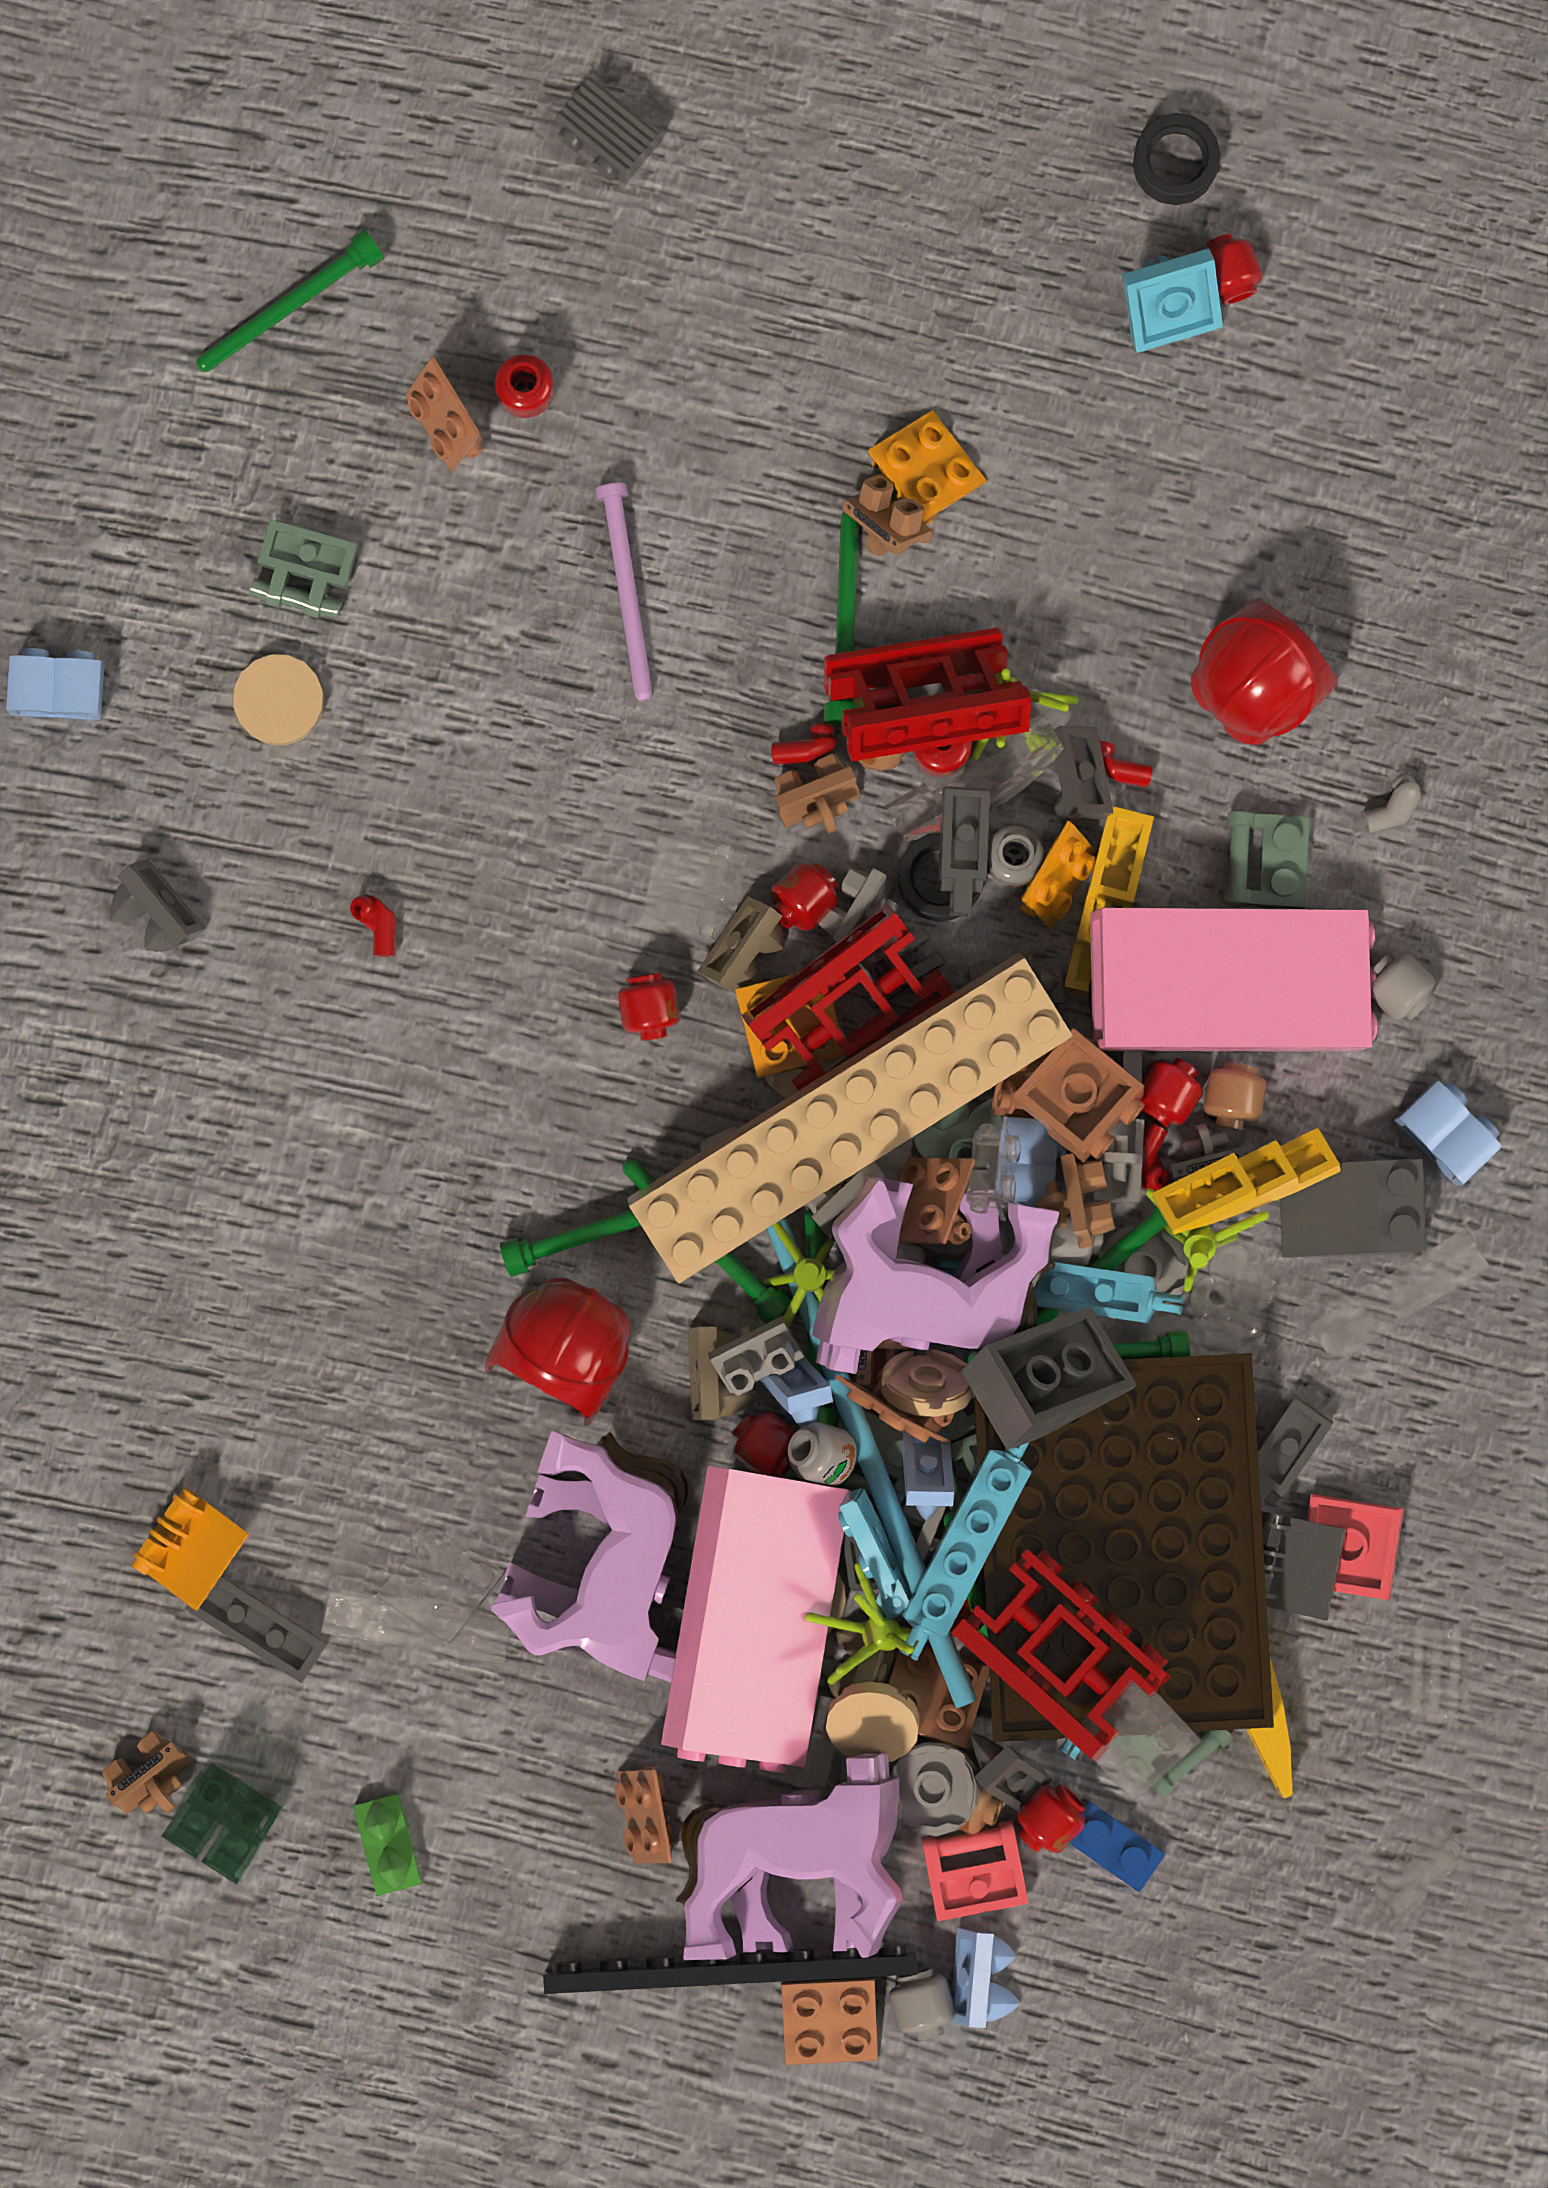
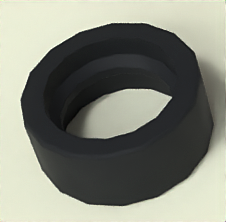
[1132,113,1221,206]
[897,832,984,922]

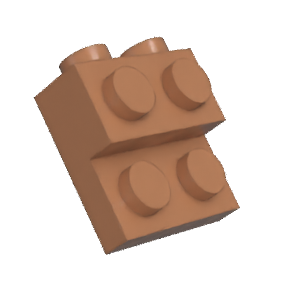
[1013,1028,1145,1163]

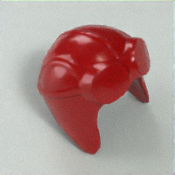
[1191,598,1340,745]
[485,1278,631,1427]

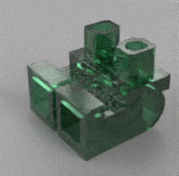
[161,1762,283,1885]

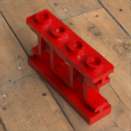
[824,627,1031,762]
[741,904,955,1091]
[951,1548,1171,1762]

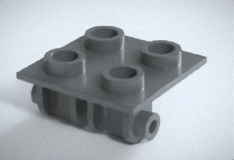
[1261,1511,1346,1621]

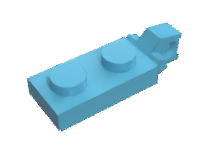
[838,1488,912,1619]

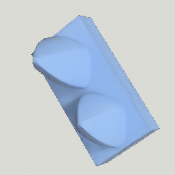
[760,1357,833,1428]
[902,1430,954,1520]
[951,1927,1020,2028]

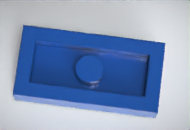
[1070,1800,1165,1893]

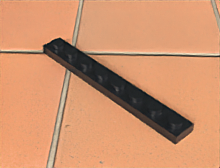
[543,1944,918,1994]

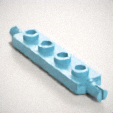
[938,1254,1184,1324]
[899,1443,1032,1661]

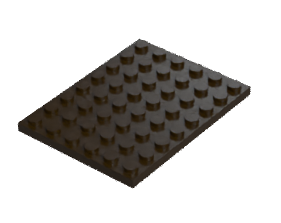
[974,1353,1274,1742]

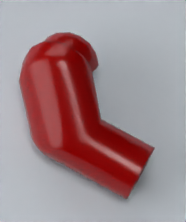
[771,723,838,765]
[350,894,396,957]
[1141,1122,1170,1191]

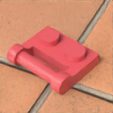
[921,1820,1029,1921]

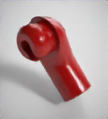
[1099,740,1152,787]

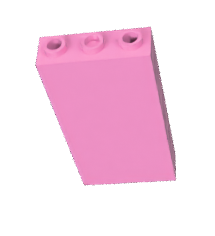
[1090,908,1377,1051]
[661,1466,851,1773]

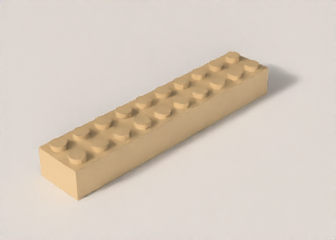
[627,953,1073,1284]

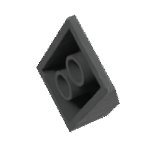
[1280,1159,1426,1258]
[961,1307,1137,1451]

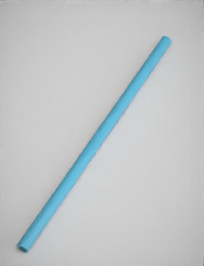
[767,1217,978,1709]

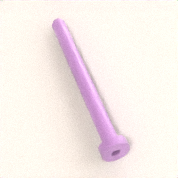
[595,483,653,701]

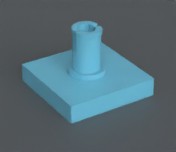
[1122,248,1223,353]

